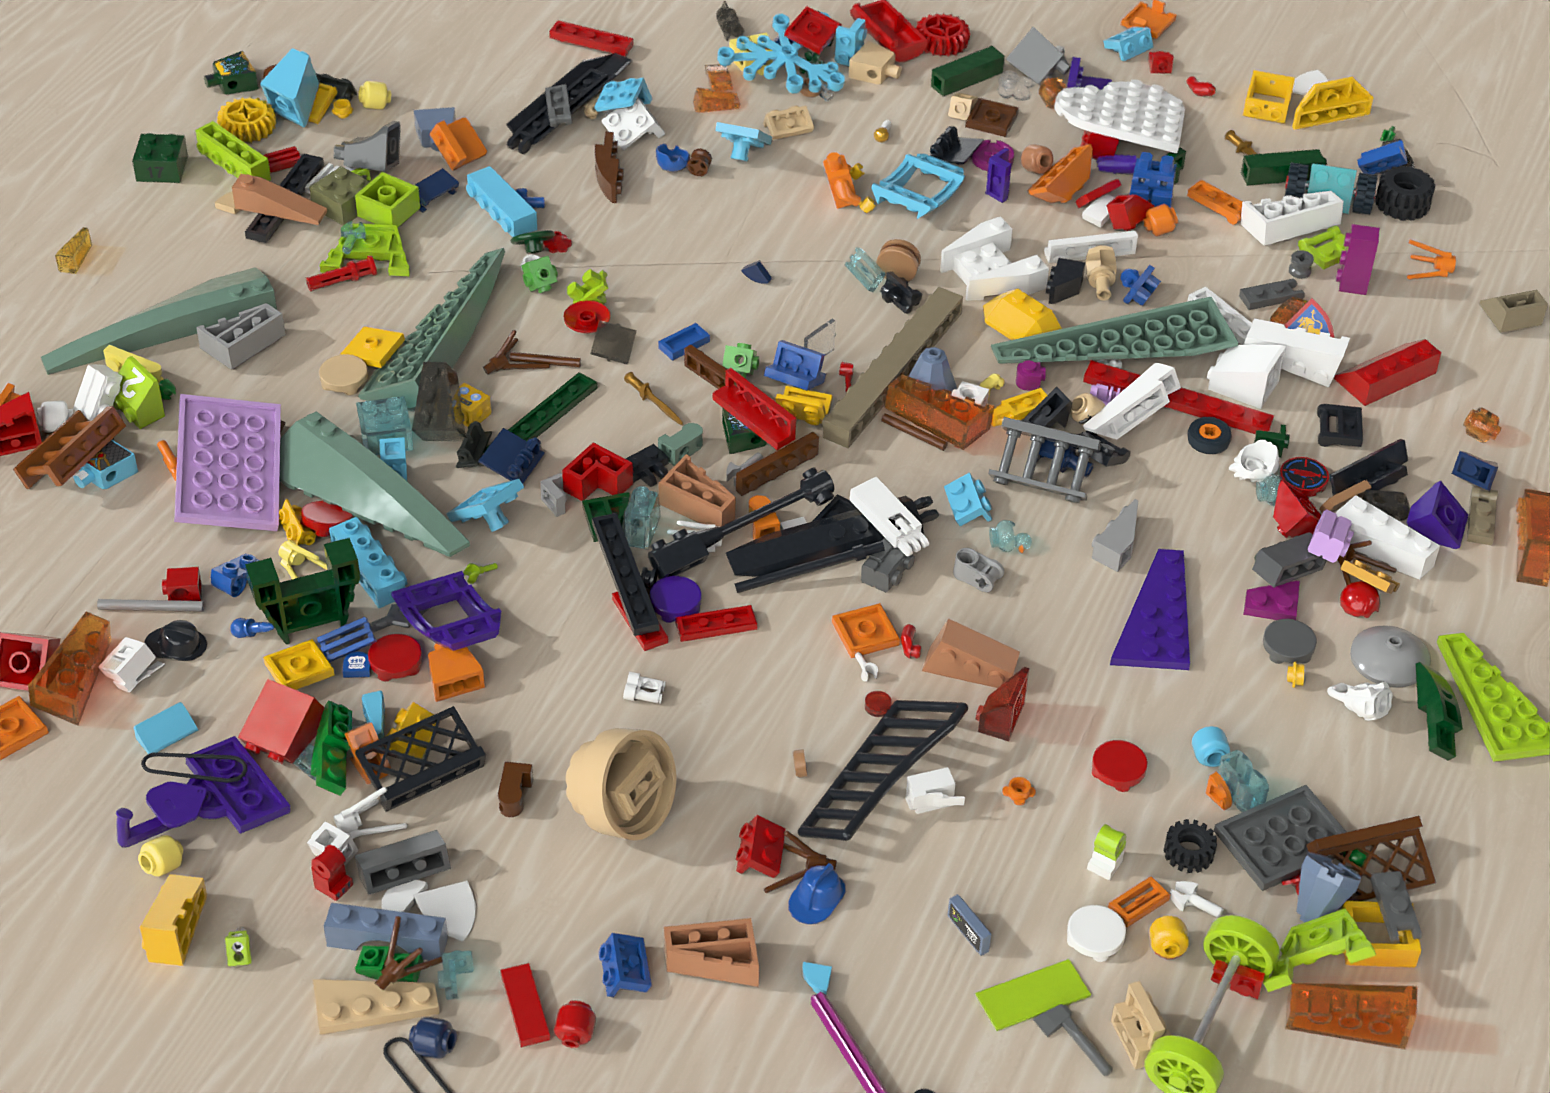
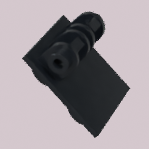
[930,126,984,165]

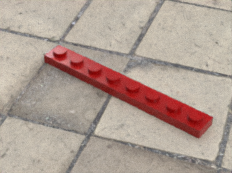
[1083,360,1275,434]

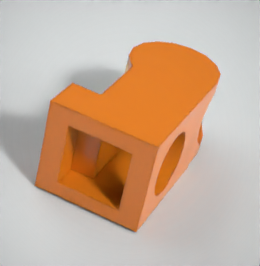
[749,495,780,540]

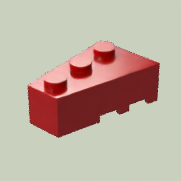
[0,392,42,456]

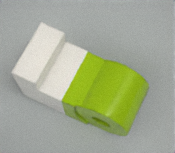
[1087,824,1126,880]

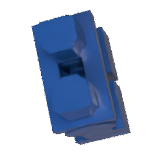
[1129,152,1177,207]

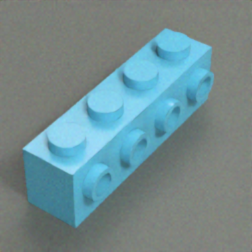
[466,166,537,237]
[329,517,408,609]

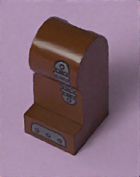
[498,761,533,818]

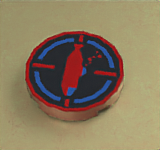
[1279,457,1329,497]

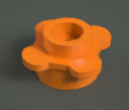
[1002,777,1036,805]

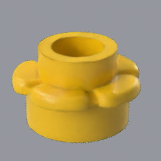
[332,99,353,118]
[1287,662,1304,688]

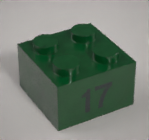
[132,133,188,183]

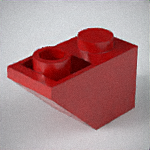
[1106,194,1155,231]

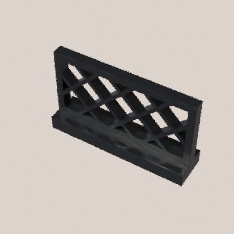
[355,706,486,812]

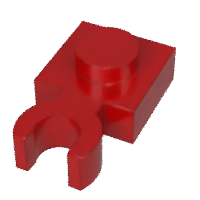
[1211,960,1265,999]

